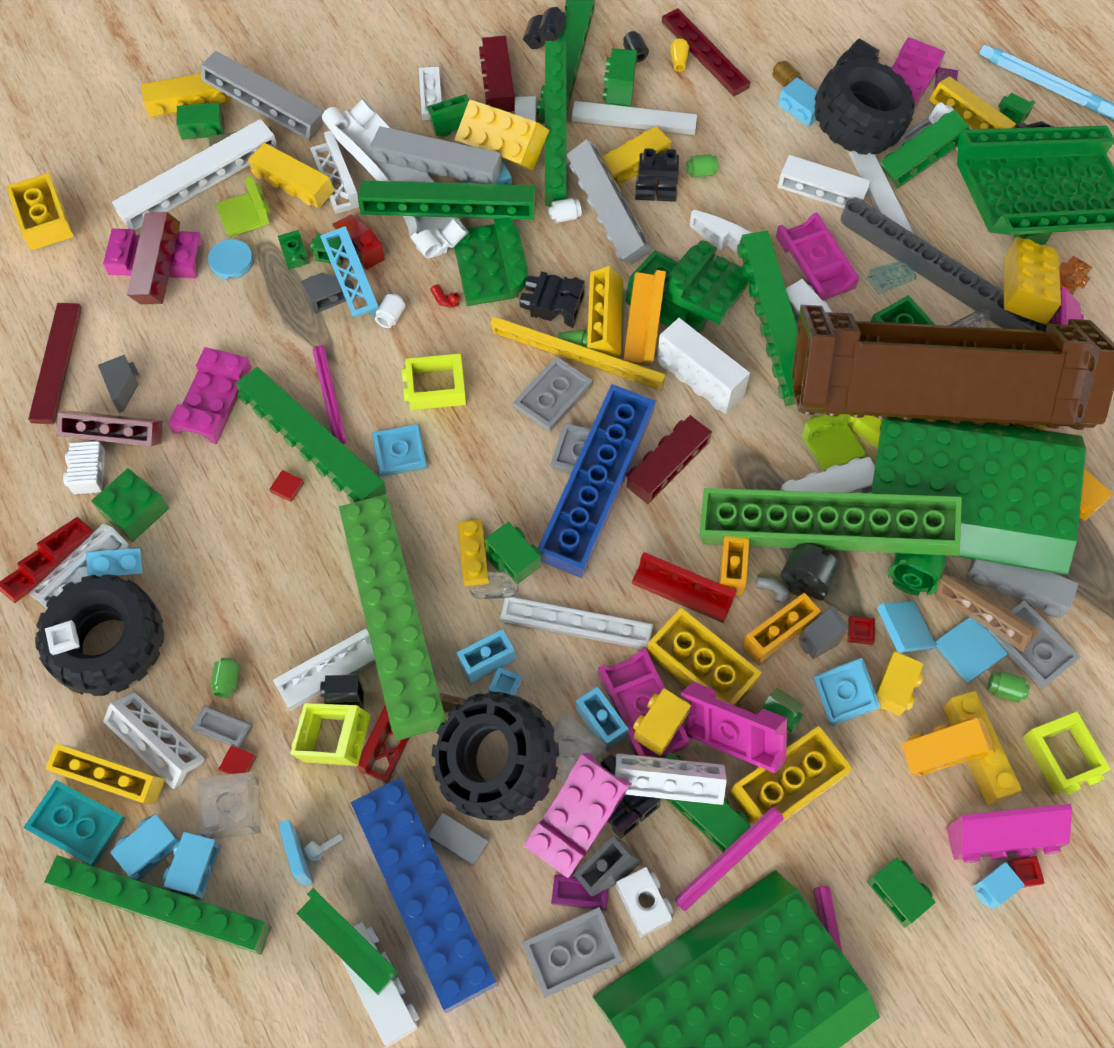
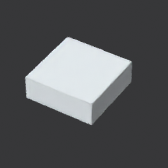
[45,620,80,655]

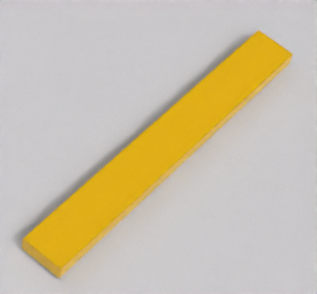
[490,316,665,390]

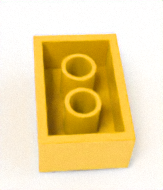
[6,172,74,251]

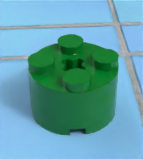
[887,553,946,596]

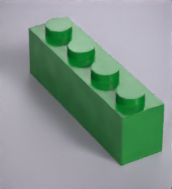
[880,109,970,189]
[665,752,752,853]

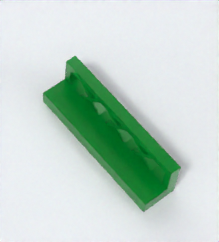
[296,888,399,996]

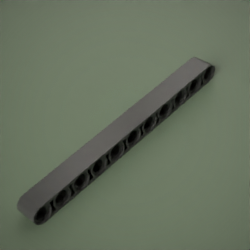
[841,198,1052,332]

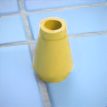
[669,39,690,72]

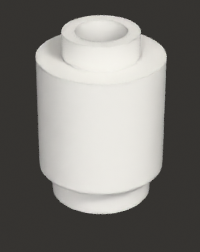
[548,198,582,224]
[375,294,406,328]

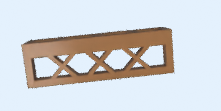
[937,574,1040,652]

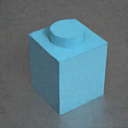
[973,862,1025,909]

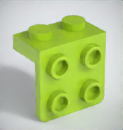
[216,176,270,237]
[801,414,865,471]

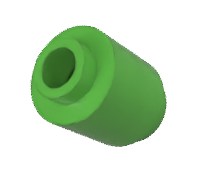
[686,154,718,178]
[210,658,240,698]
[987,671,1030,703]

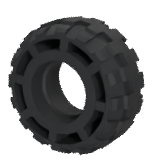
[814,58,915,155]
[35,574,164,696]
[431,691,559,821]

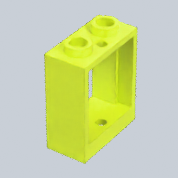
[402,353,466,410]
[290,703,371,766]
[1023,712,1111,795]

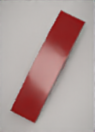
[0,517,94,604]

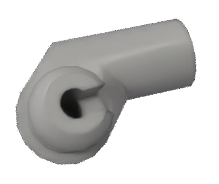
[756,576,790,603]

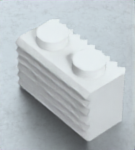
[63,441,105,495]

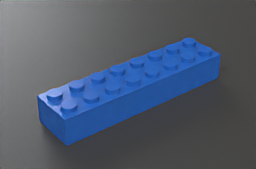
[538,384,656,578]
[350,778,497,1013]

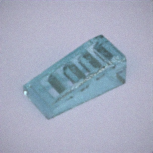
[867,262,917,294]

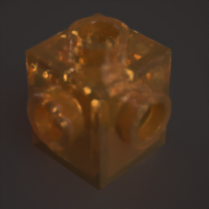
[1059,256,1093,295]

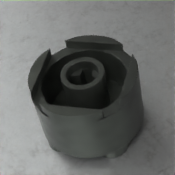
[780,544,840,601]

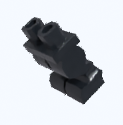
[635,148,679,202]
[519,271,585,328]
[600,754,661,840]

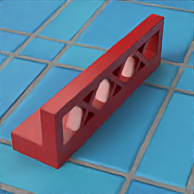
[632,551,737,623]
[356,704,410,784]

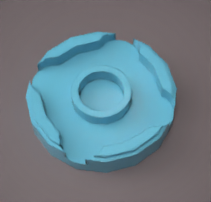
[208,239,253,279]

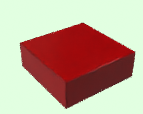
[269,470,304,502]
[847,616,875,645]
[219,745,256,781]
[1007,856,1045,888]

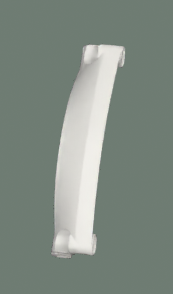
[322,98,468,258]

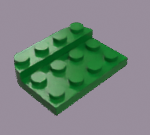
[454,217,528,306]
[666,240,749,325]
[625,250,708,333]

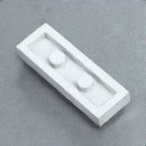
[419,67,442,120]

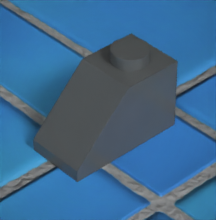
[301,273,355,314]
[98,354,139,413]
[799,606,849,659]
[574,835,641,896]

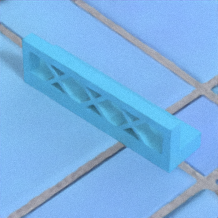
[320,226,379,318]

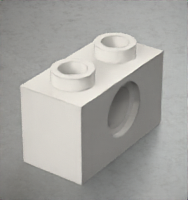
[615,867,674,938]

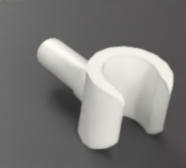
[304,834,343,861]

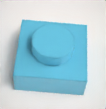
[488,667,522,695]

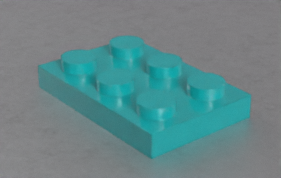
[23,780,126,867]

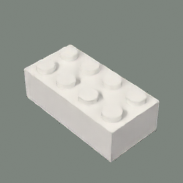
[657,318,750,415]

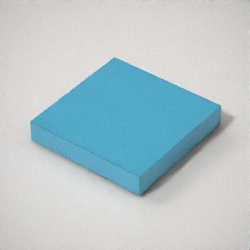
[372,424,427,477]
[877,601,937,653]
[935,617,1008,684]
[813,658,881,726]
[278,819,313,887]

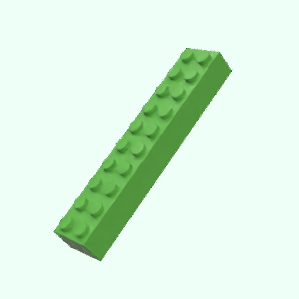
[699,488,962,556]
[339,494,446,741]

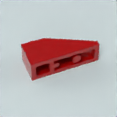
[333,214,385,270]

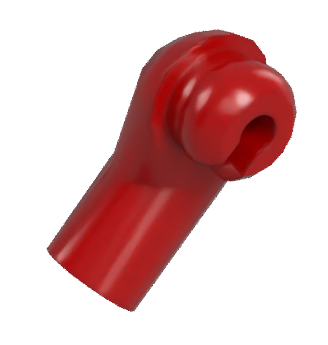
[430,284,461,308]

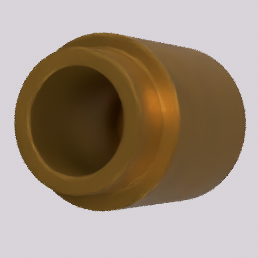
[772,60,802,87]

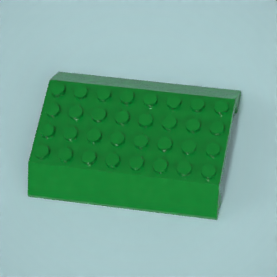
[957,125,1114,235]
[871,417,1086,575]
[593,870,880,1048]

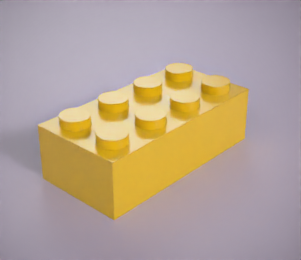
[454,100,549,171]
[1004,237,1061,325]
[646,608,762,706]
[730,726,853,828]

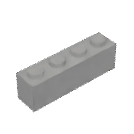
[966,559,1079,618]

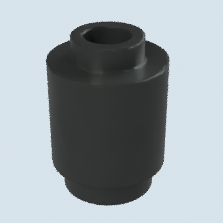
[623,31,649,62]

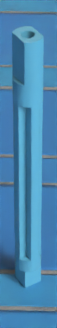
[979,45,1114,121]

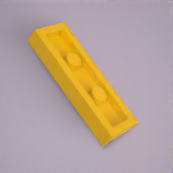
[457,519,489,587]

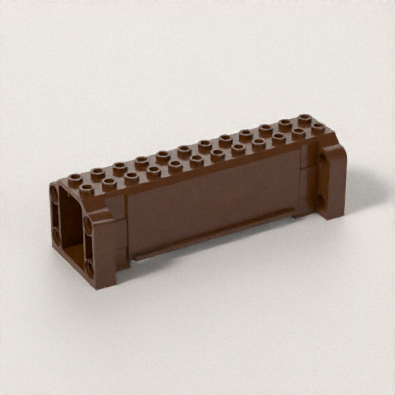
[792,305,1114,430]

